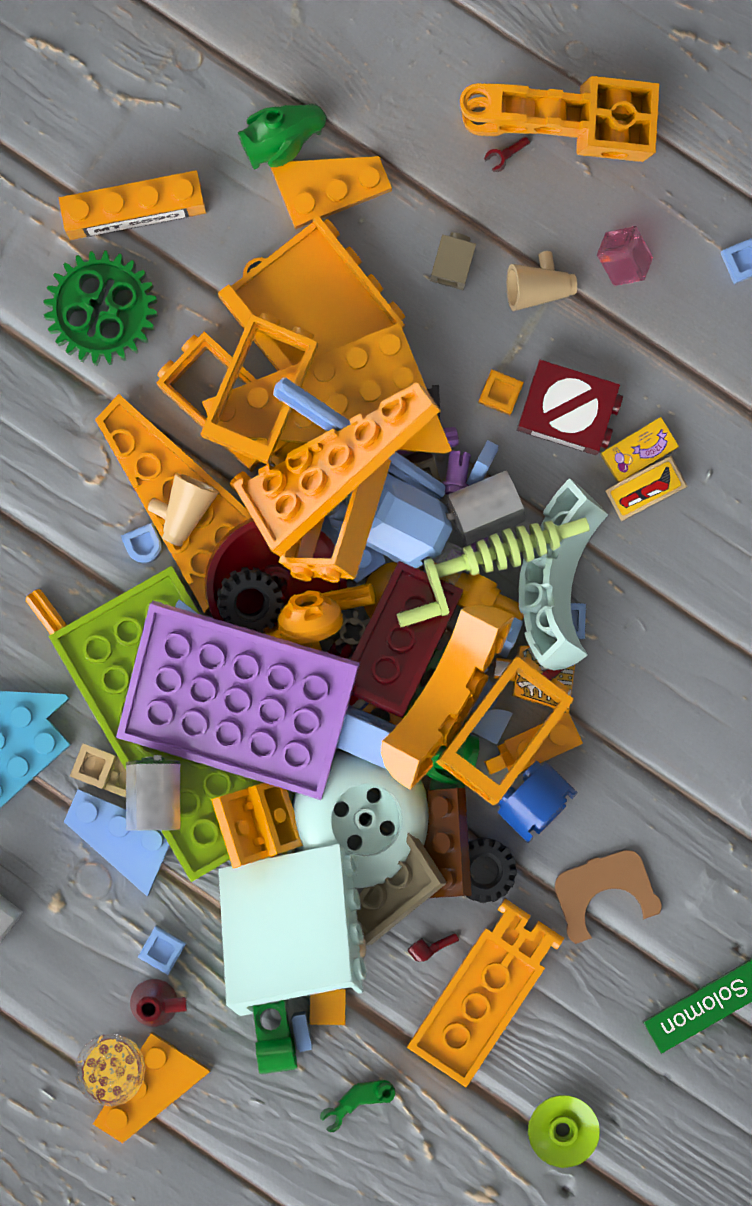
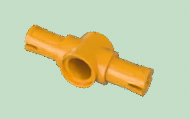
[434,562,524,621]

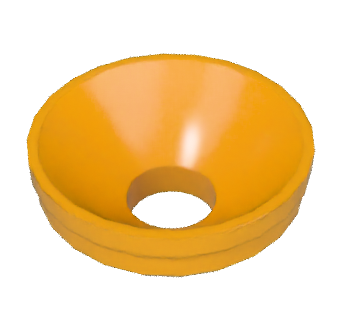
[278,590,343,644]

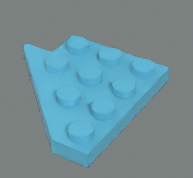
[0,691,71,809]

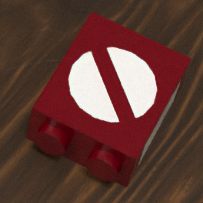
[516,359,623,456]

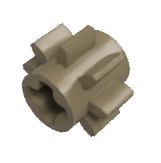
[335,610,371,651]

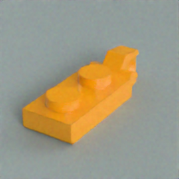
[484,712,583,775]

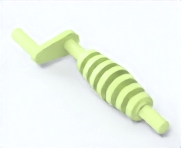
[397,517,590,627]

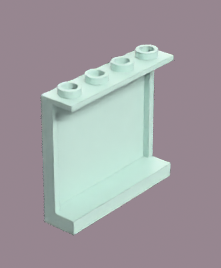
[218,844,366,1016]

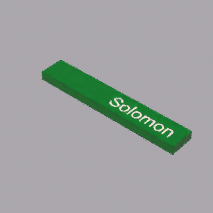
[642,959,752,1054]

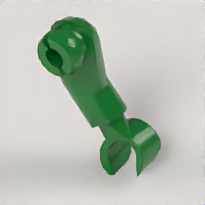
[320,1080,396,1132]

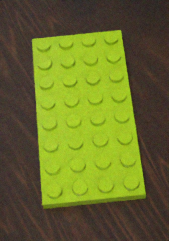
[48,566,295,882]

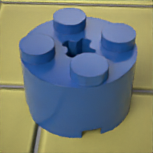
[497,761,578,843]

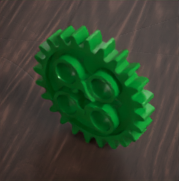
[43,250,158,366]

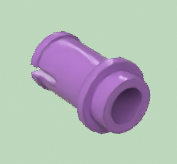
[442,451,471,495]

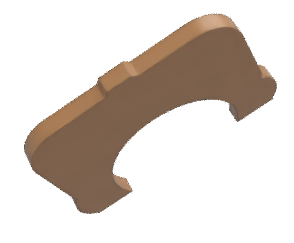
[554,850,662,944]

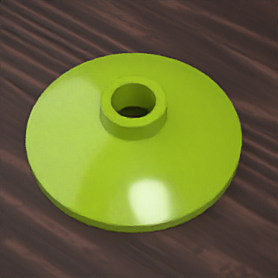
[528,1095,600,1168]

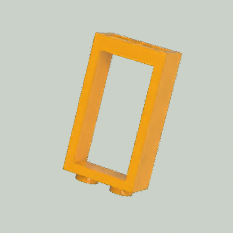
[200,313,318,464]
[156,332,268,472]
[279,459,391,582]
[436,656,574,805]

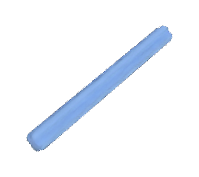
[273,378,446,500]

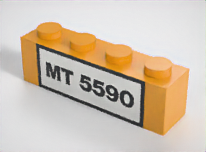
[58,170,206,240]

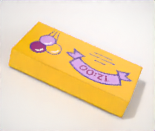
[600,417,679,483]

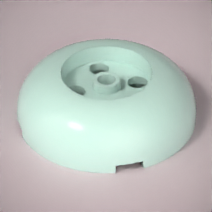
[291,749,429,888]

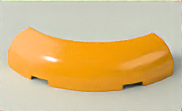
[381,605,515,789]

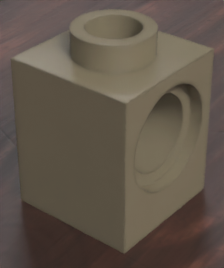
[430,232,476,291]

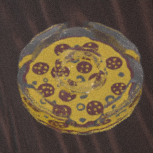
[76,1034,145,1107]

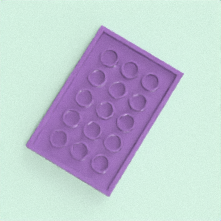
[116,601,360,800]

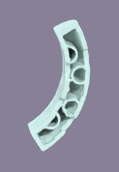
[518,478,608,670]

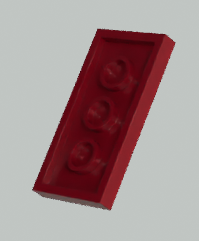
[351,561,463,718]

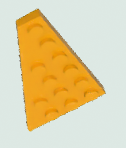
[202,322,452,454]

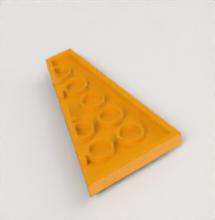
[233,382,440,557]
[95,394,252,613]

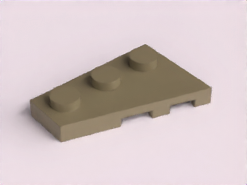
[356,833,447,945]

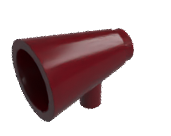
[130,979,187,1027]

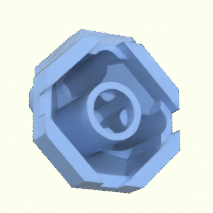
[327,473,453,568]

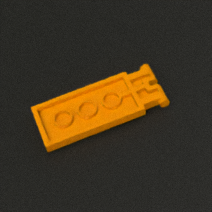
[407,898,564,1087]

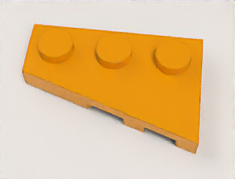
[270,156,392,229]
[93,1032,211,1143]

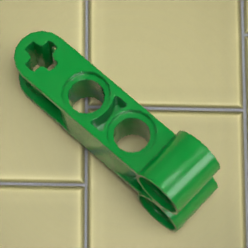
[253,999,298,1075]

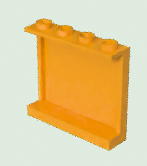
[218,214,406,371]

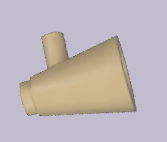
[506,251,577,311]
[148,473,219,546]

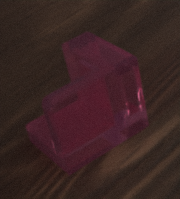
[597,226,653,286]

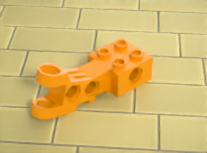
[460,76,660,162]

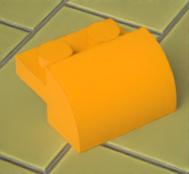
[211,783,303,868]

